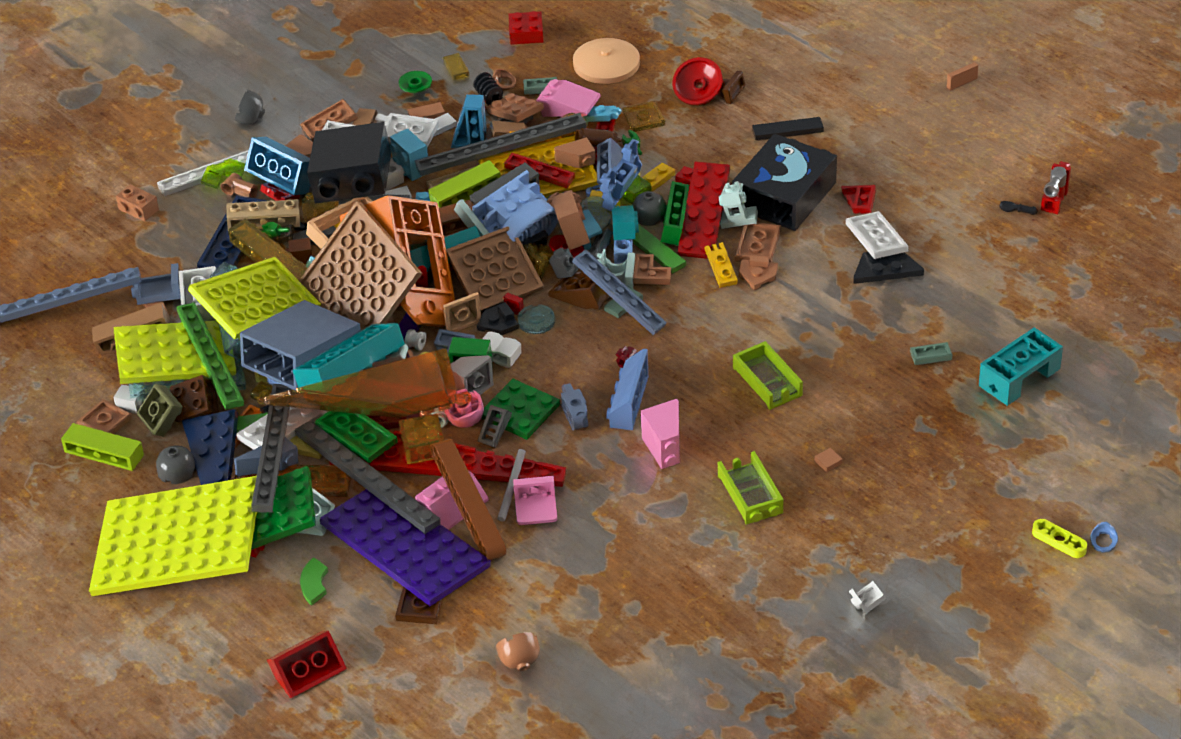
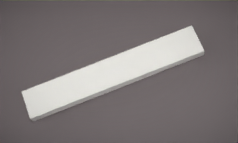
[157,150,249,196]

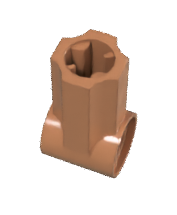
[221,173,258,198]

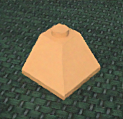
[443,292,481,332]

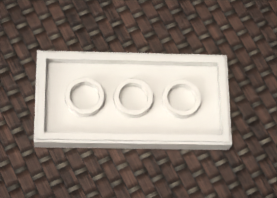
[846,211,908,259]

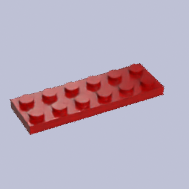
[677,161,730,259]

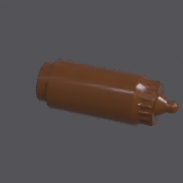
[575,128,622,147]

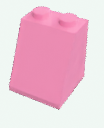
[641,399,680,469]

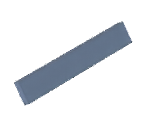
[572,250,667,335]

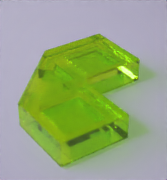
[201,158,245,189]

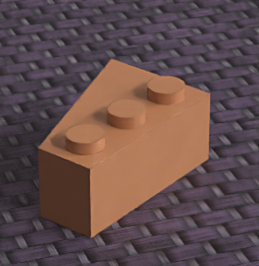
[551,190,590,250]

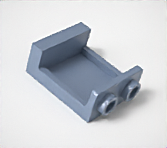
[131,263,181,305]

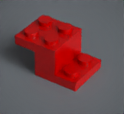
[508,11,544,45]

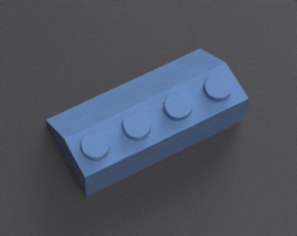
[606,349,649,430]

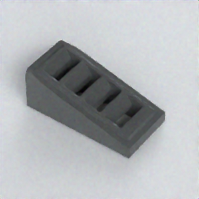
[477,405,512,448]

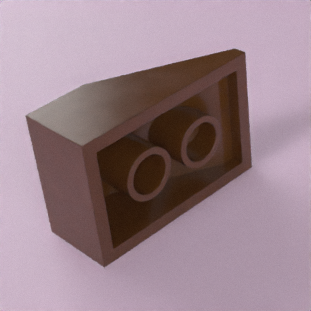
[548,269,610,310]

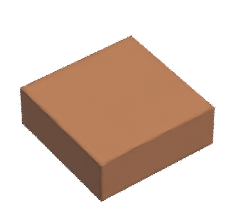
[814,448,843,472]

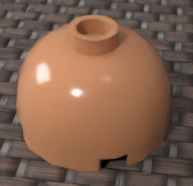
[496,632,540,671]

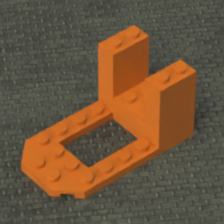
[340,195,455,327]

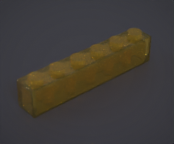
[229,219,307,280]

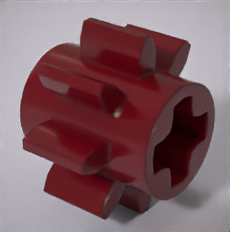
[615,346,638,368]

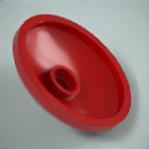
[672,57,723,105]

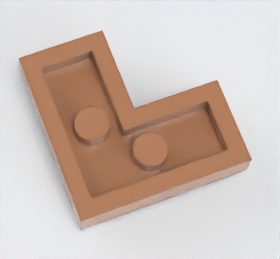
[633,254,671,285]

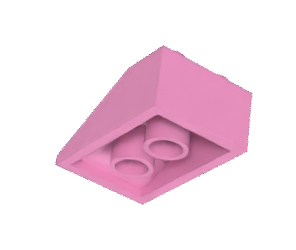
[536,79,601,117]

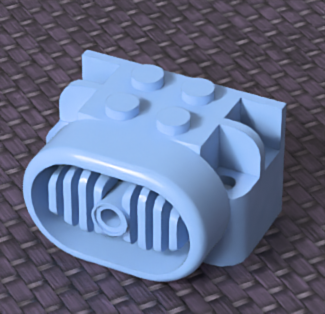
[472,170,558,242]

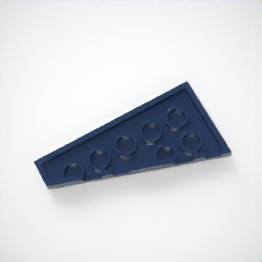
[182,409,238,485]

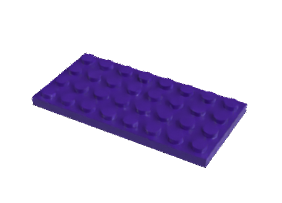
[320,489,491,606]

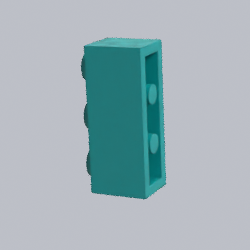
[612,205,639,240]

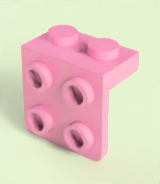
[513,476,557,525]

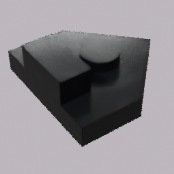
[477,302,519,335]

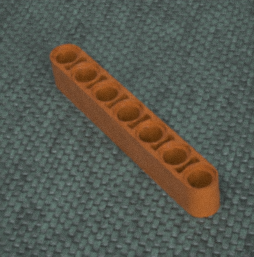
[430,438,506,560]

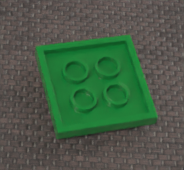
[481,378,560,440]

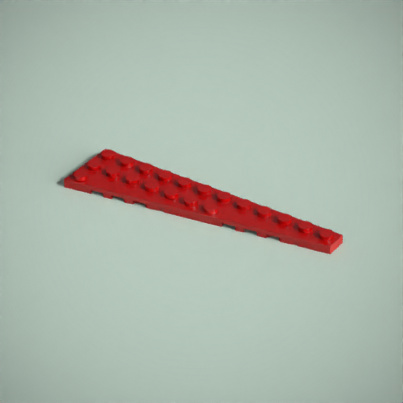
[329,430,566,487]

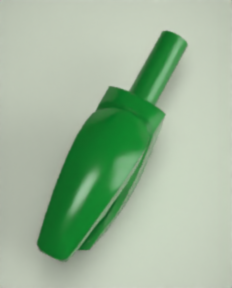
[622,130,642,155]
[254,222,290,239]

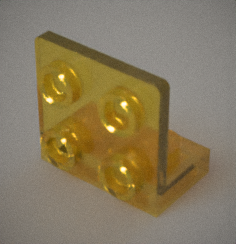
[522,243,554,281]

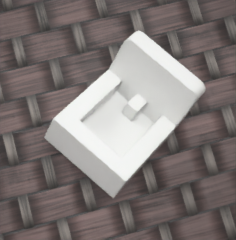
[849,581,887,614]

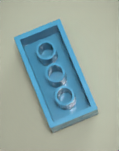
[244,137,310,195]

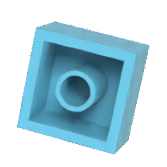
[390,128,428,181]

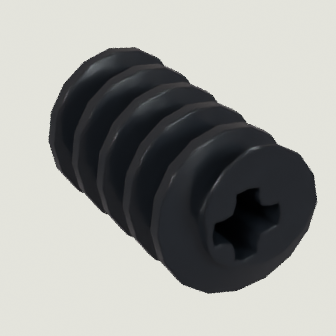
[473,72,503,106]

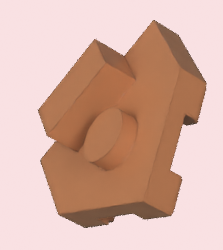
[739,255,778,290]

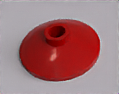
[549,235,584,258]

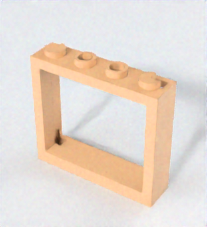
[306,196,373,249]

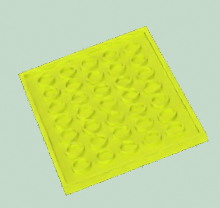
[89,476,257,596]

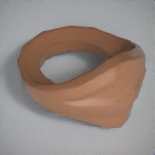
[493,69,516,90]

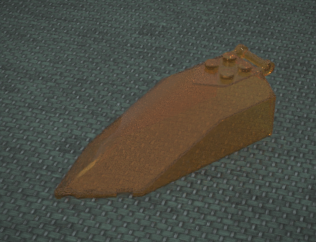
[257,348,472,418]

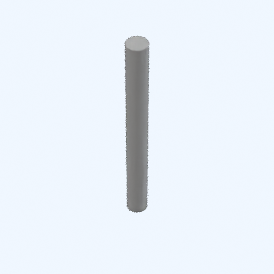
[497,449,526,521]

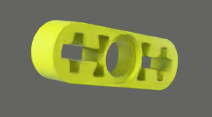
[1032,519,1087,558]

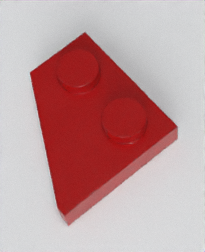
[841,185,876,214]

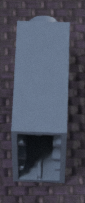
[240,300,361,391]

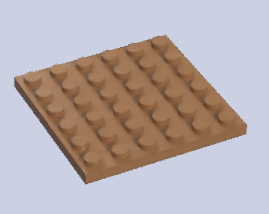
[299,201,422,330]

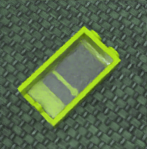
[733,341,803,410]
[718,451,784,525]

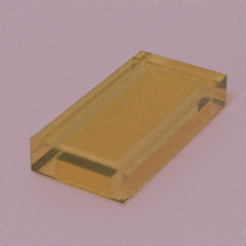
[443,53,469,80]

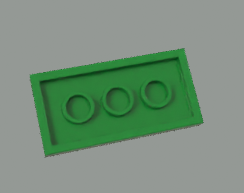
[315,400,398,463]

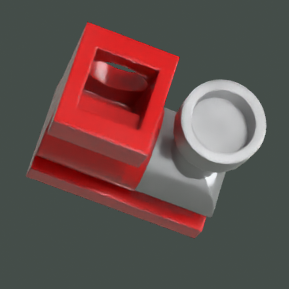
[1041,161,1071,215]

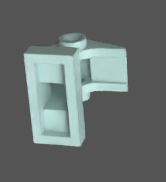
[719,181,758,229]
[597,249,635,289]

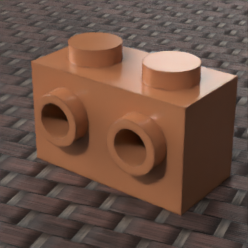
[116,184,159,221]

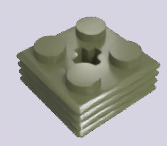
[137,383,182,437]

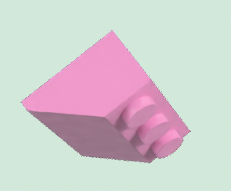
[415,471,489,530]

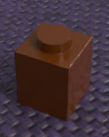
[285,238,312,266]

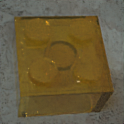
[399,414,444,464]

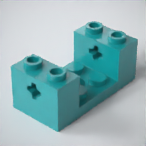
[979,327,1063,406]

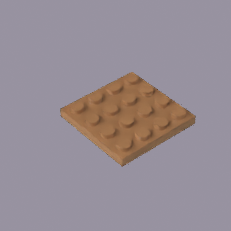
[446,227,544,313]

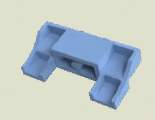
[599,139,642,211]

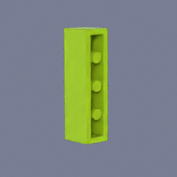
[428,160,501,208]
[61,423,144,471]

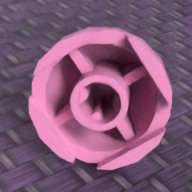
[444,389,484,428]

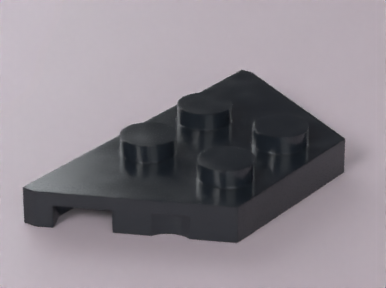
[853,252,924,284]

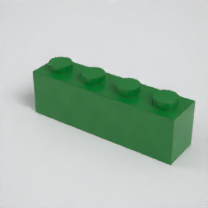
[660,181,689,246]

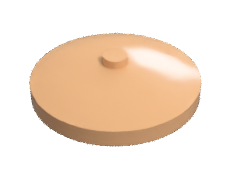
[573,38,640,84]

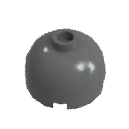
[235,89,265,125]
[632,191,667,226]
[156,445,196,484]

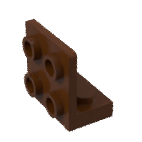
[170,375,219,422]

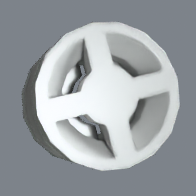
[405,329,426,350]

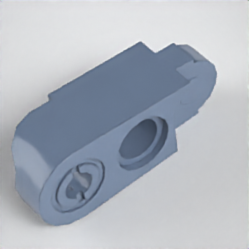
[560,383,588,431]

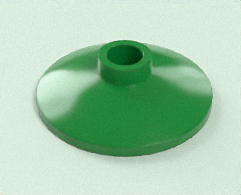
[398,71,432,93]

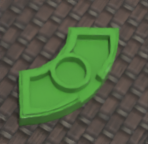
[300,557,328,606]

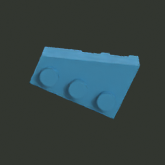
[451,94,487,148]

